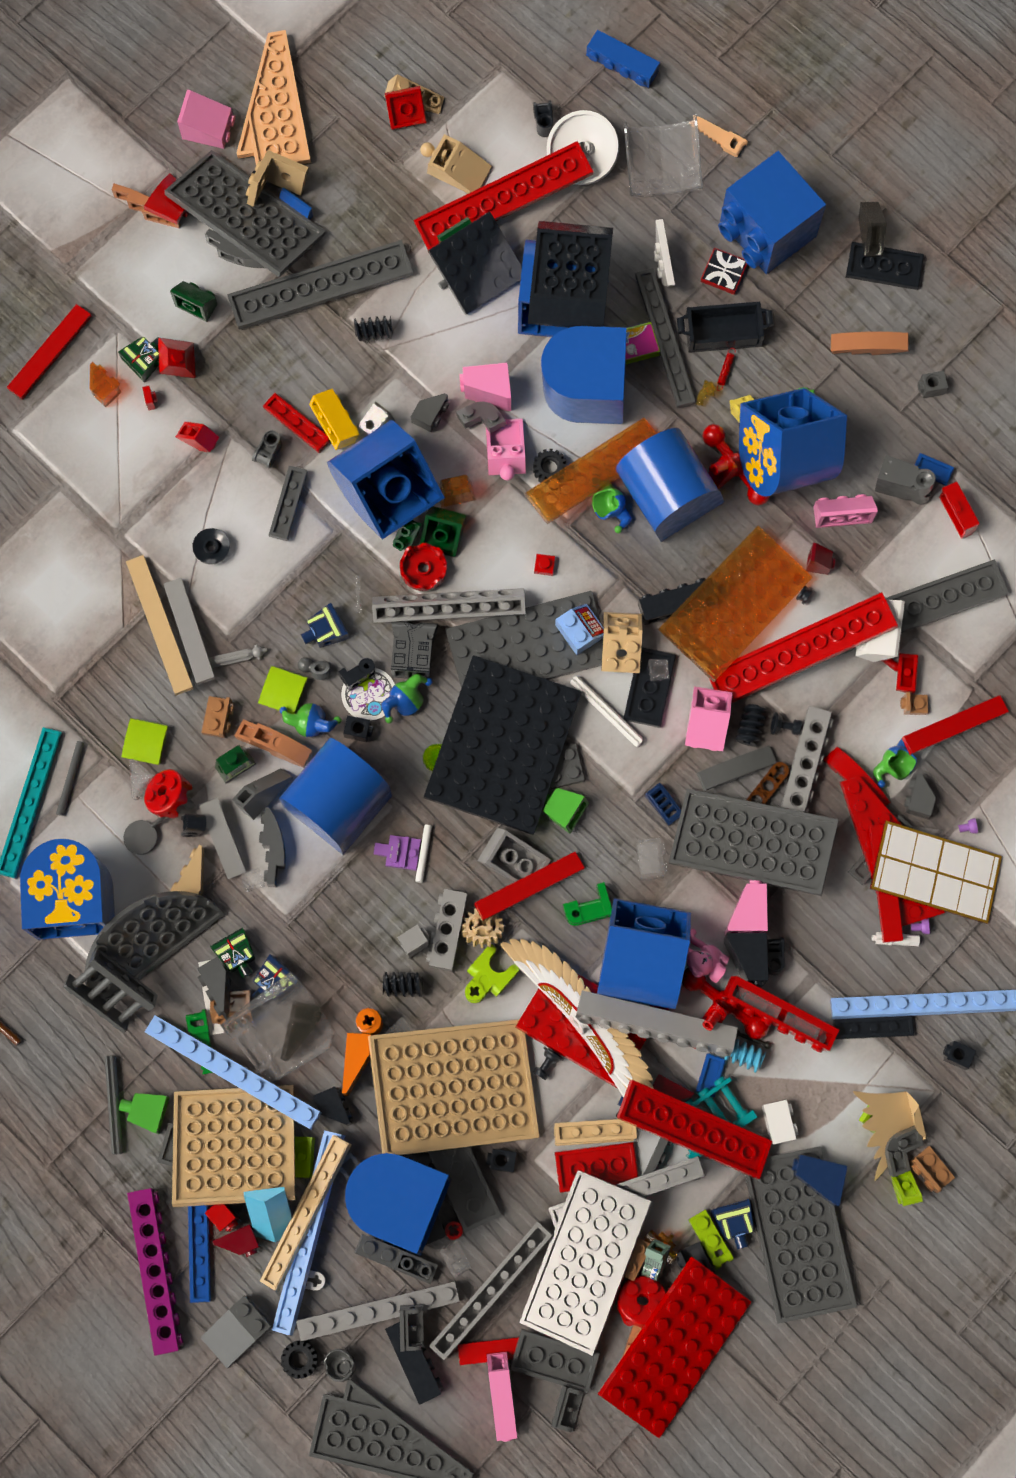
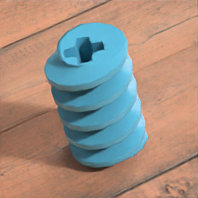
[724,1039,766,1073]

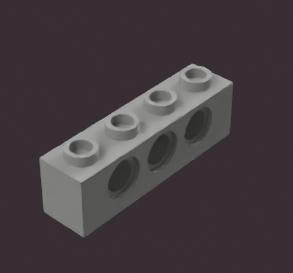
[426,889,467,972]

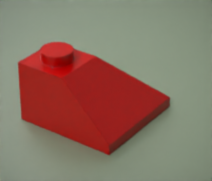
[158,338,196,378]

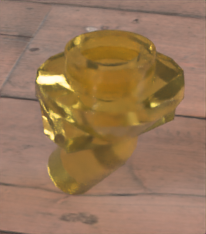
[696,380,717,406]

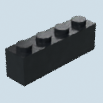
[638,578,718,625]
[385,1322,444,1405]

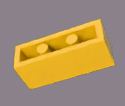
[309,389,359,450]

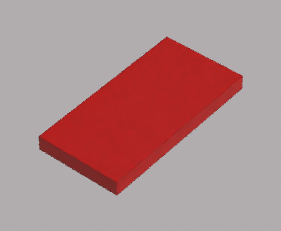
[555,1142,638,1193]

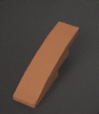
[112,183,180,228]
[831,332,909,355]

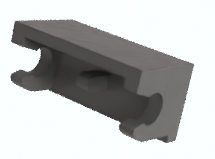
[399,1305,424,1352]
[551,1385,584,1432]

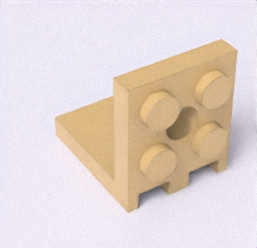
[246,150,308,207]
[601,612,643,673]

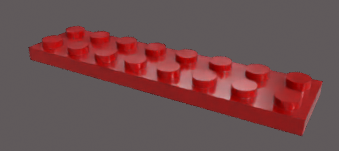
[617,1080,772,1179]

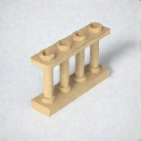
[554,1119,637,1146]

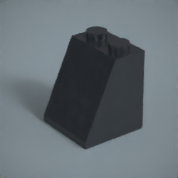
[724,933,768,988]

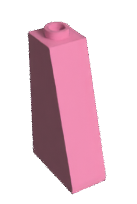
[487,1352,517,1442]

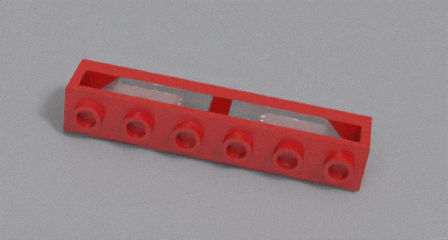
[721,976,839,1053]

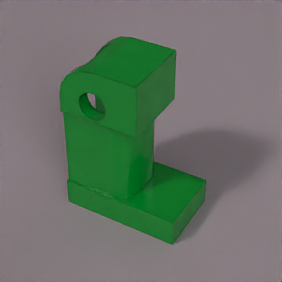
[563,882,612,926]

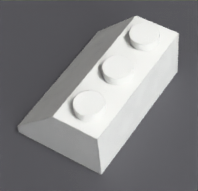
[856,599,905,662]

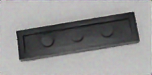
[833,1016,914,1040]

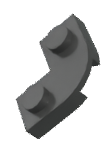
[456,402,506,433]
[885,1125,924,1178]

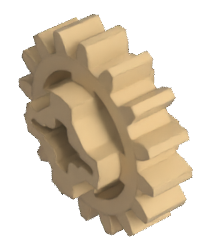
[461,909,504,948]

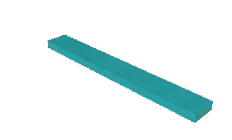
[0,727,62,879]

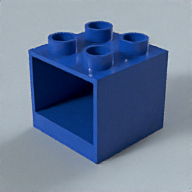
[718,151,826,274]

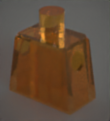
[439,475,476,508]

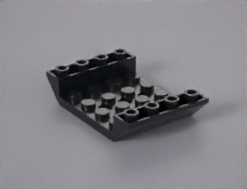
[528,221,613,328]

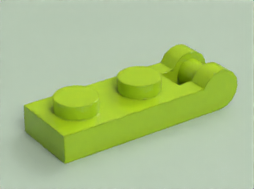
[688,1210,734,1270]

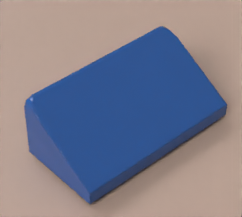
[279,188,313,220]

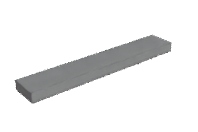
[163,578,215,685]

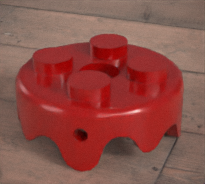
[400,543,447,591]
[144,769,193,818]
[617,1276,666,1328]

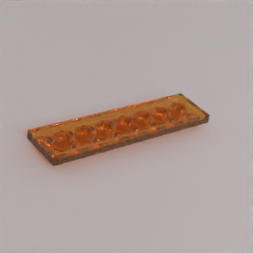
[525,417,657,524]

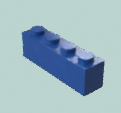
[586,30,660,88]

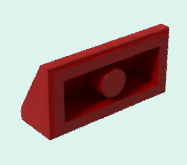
[896,653,918,694]

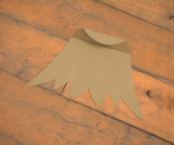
[853,1091,926,1181]

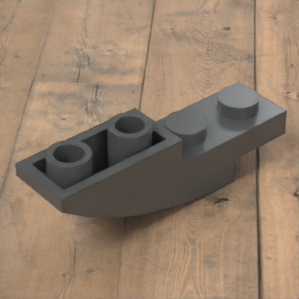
[205,229,265,268]
[259,807,286,888]
[354,1234,438,1284]

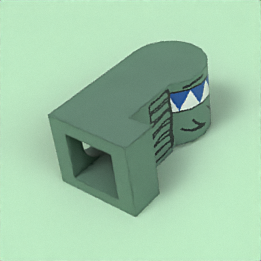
[642,1239,671,1281]

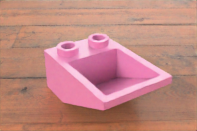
[486,419,526,481]

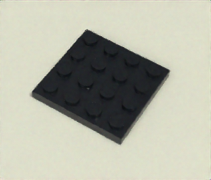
[427,211,522,315]

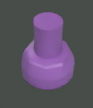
[958,818,978,834]
[911,919,930,934]

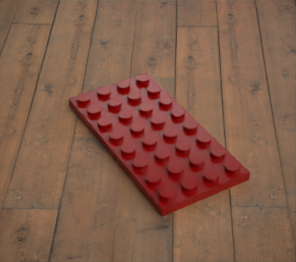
[598,1257,751,1439]

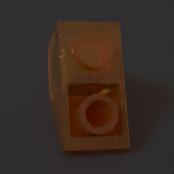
[90,362,122,407]

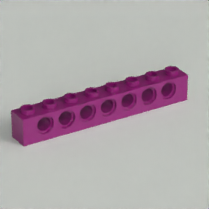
[127,1188,183,1356]

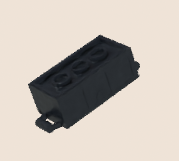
[677,301,774,353]

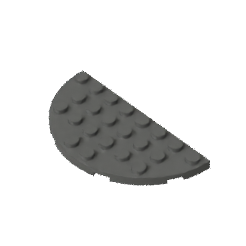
[85,891,224,1002]

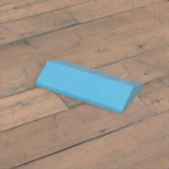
[244,1187,292,1243]

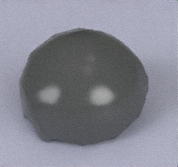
[324,1349,356,1382]

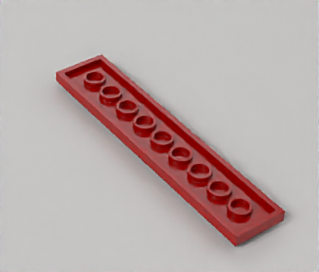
[413,141,594,250]
[707,592,898,703]

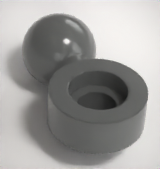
[298,657,330,680]

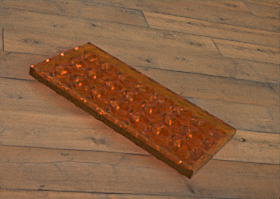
[658,526,813,682]

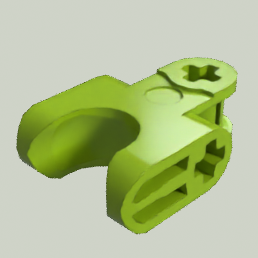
[465,944,520,1003]

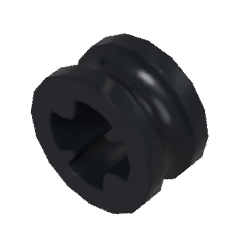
[796,585,813,605]

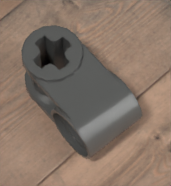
[252,430,282,469]

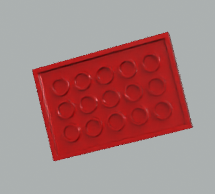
[515,970,647,1089]

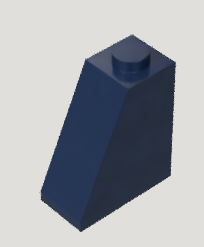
[792,1155,848,1206]

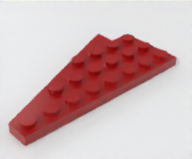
[840,776,945,926]

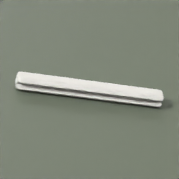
[570,676,643,747]

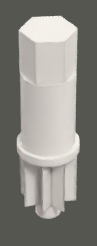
[872,932,920,946]

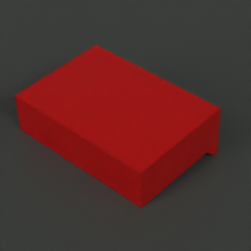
[939,481,980,539]

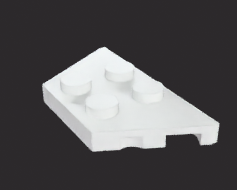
[654,219,675,287]

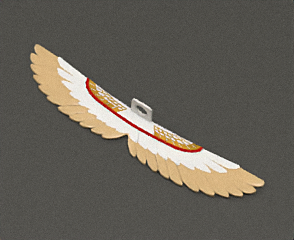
[501,939,654,1098]

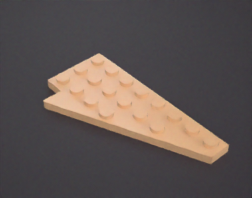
[237,30,311,165]

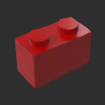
[205,1204,240,1232]

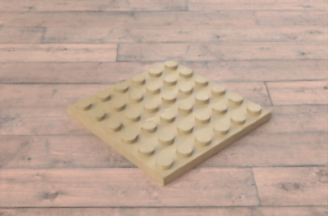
[172,1085,295,1207]

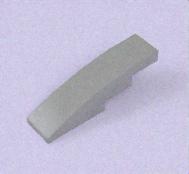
[199,798,246,879]

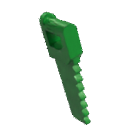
[186,1009,213,1075]

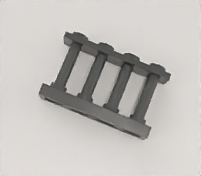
[63,948,158,1033]

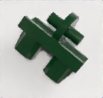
[393,520,422,551]

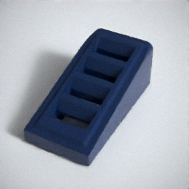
[645,783,681,826]

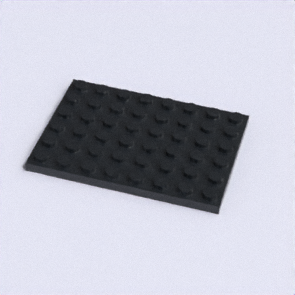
[423,655,582,835]

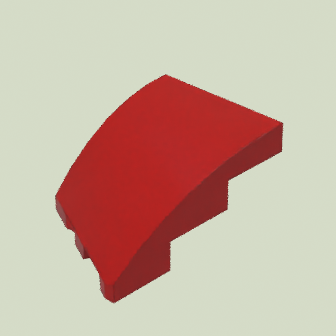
[144,173,189,225]

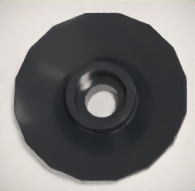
[192,528,230,564]

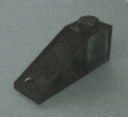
[280,1000,322,1061]

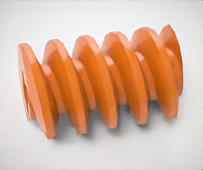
[356,1008,383,1035]

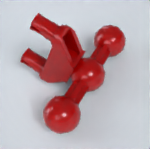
[702,424,770,506]
[682,968,769,1049]

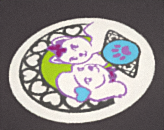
[341,668,395,721]

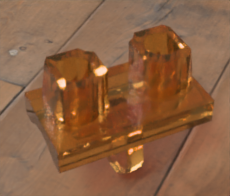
[644,1229,677,1264]

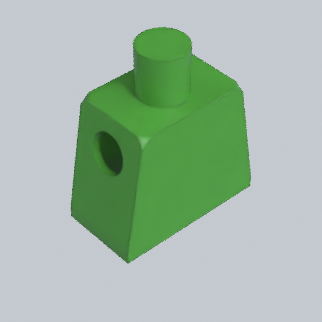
[543,788,589,834]
[119,1093,169,1134]

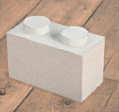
[762,1100,798,1145]

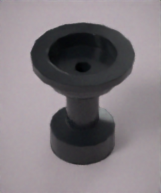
[770,712,802,735]
[533,1046,564,1080]

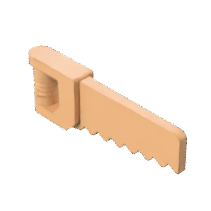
[691,116,748,157]

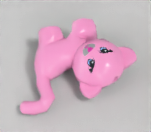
[687,928,730,983]

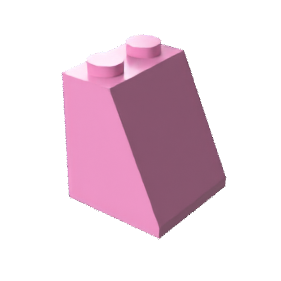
[177,90,235,149]
[459,363,511,411]
[685,687,732,751]
[724,880,768,936]

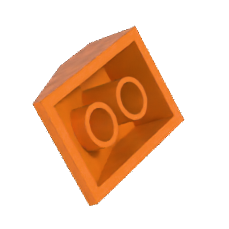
[342,1033,372,1096]

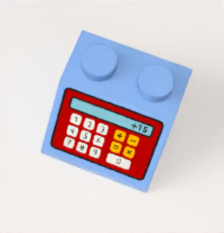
[555,604,604,655]

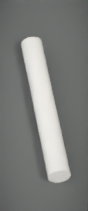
[415,825,432,883]

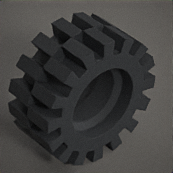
[533,449,567,485]
[281,1341,318,1379]

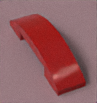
[823,747,890,806]

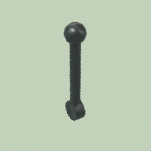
[736,1029,772,1049]

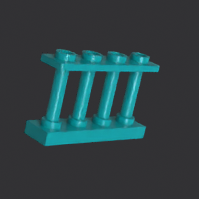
[685,1076,757,1160]

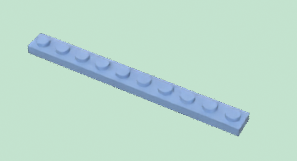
[830,990,1016,1019]
[145,1015,322,1130]
[272,1130,345,1336]

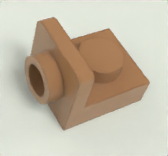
[900,692,928,715]

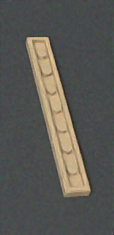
[126,555,194,696]
[260,1135,352,1291]

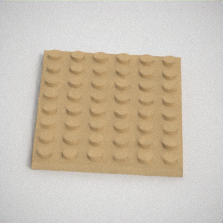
[368,1019,539,1155]

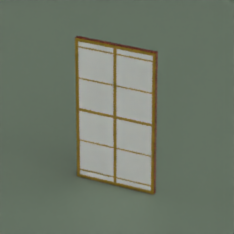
[870,821,1002,924]

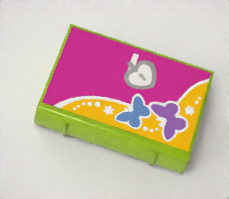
[625,322,660,365]

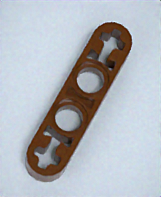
[745,762,789,804]

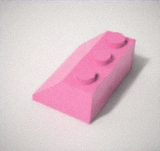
[814,494,878,528]

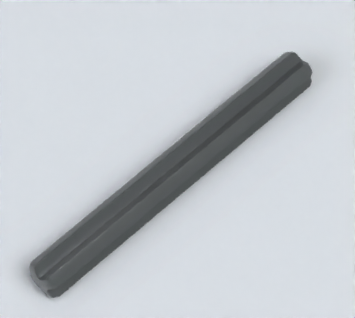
[105,1055,123,1155]

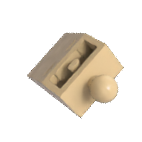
[420,134,492,193]

